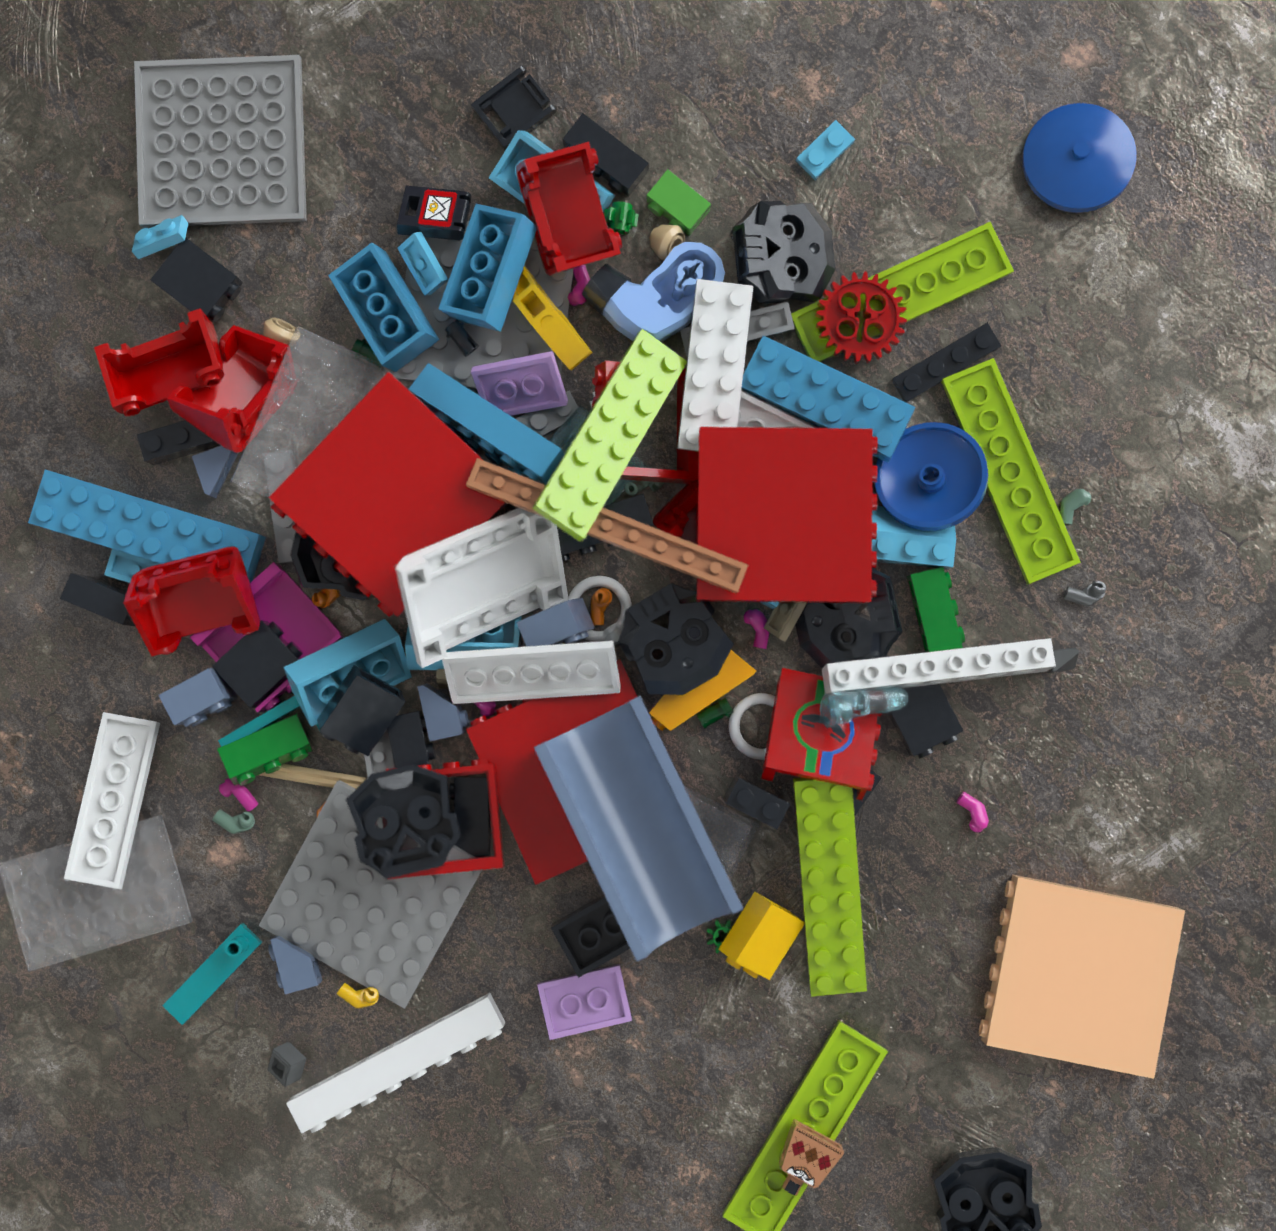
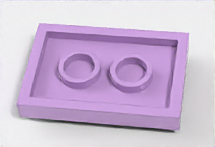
[471,351,568,416]
[537,964,632,1040]

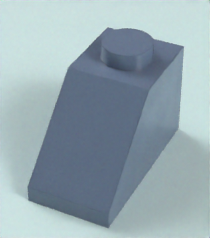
[417,683,469,741]

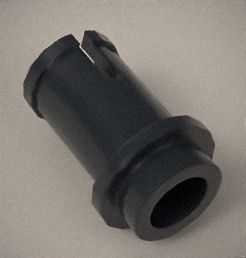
[445,320,479,357]

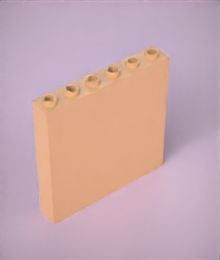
[979,875,1185,1079]

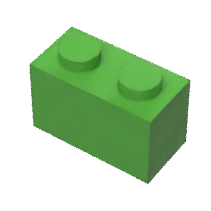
[647,169,711,236]

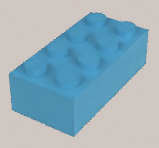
[439,204,537,332]
[328,243,439,372]

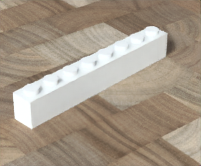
[286,993,505,1134]

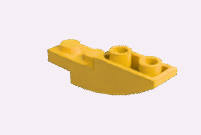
[513,266,592,371]

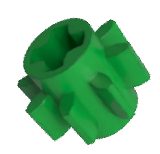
[604,201,639,235]
[706,919,731,954]

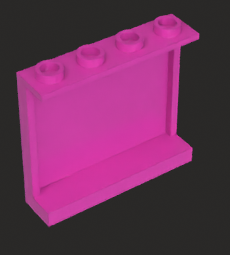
[190,562,345,712]

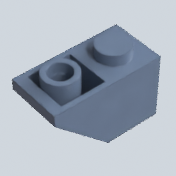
[268,936,323,994]

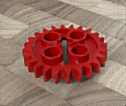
[815,272,907,364]

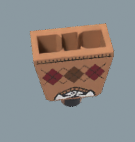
[779,1119,844,1196]

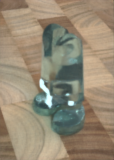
[820,687,908,728]

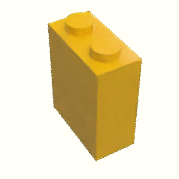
[719,892,805,980]

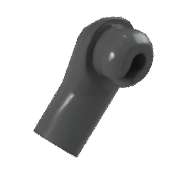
[1063,581,1107,606]

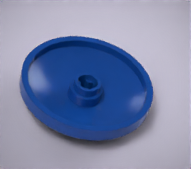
[1022,103,1136,212]
[875,422,988,531]

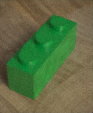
[906,567,965,653]
[217,714,313,785]

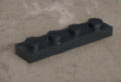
[891,322,1002,403]

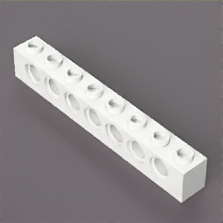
[822,638,1056,697]

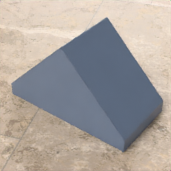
[192,446,238,498]

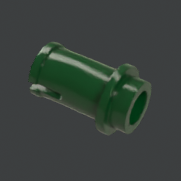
[351,339,383,369]
[696,697,733,729]

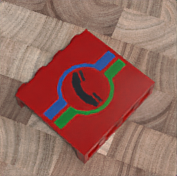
[761,668,884,801]

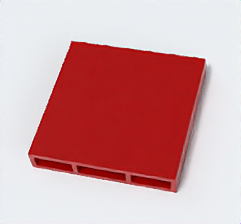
[268,372,506,618]
[697,427,878,603]
[466,659,637,885]

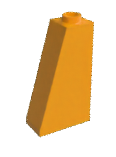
[649,650,756,731]

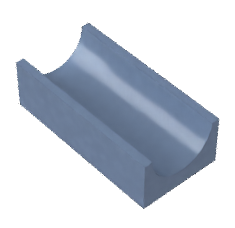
[534,696,743,961]

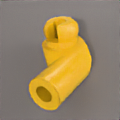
[336,983,379,1009]

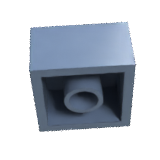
[516,597,595,647]
[158,668,238,727]

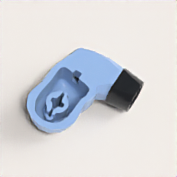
[582,242,725,343]

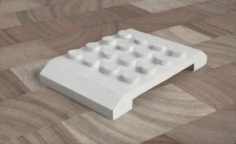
[395,508,569,668]

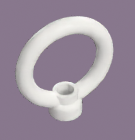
[568,576,632,646]
[729,693,775,760]

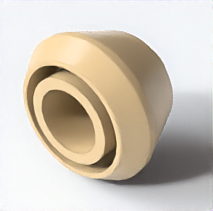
[649,224,685,261]
[263,318,300,349]

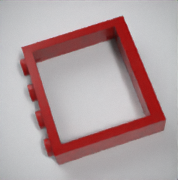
[592,361,698,484]
[382,759,505,879]

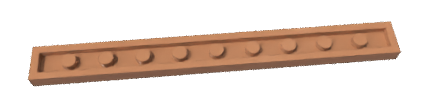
[466,458,748,594]

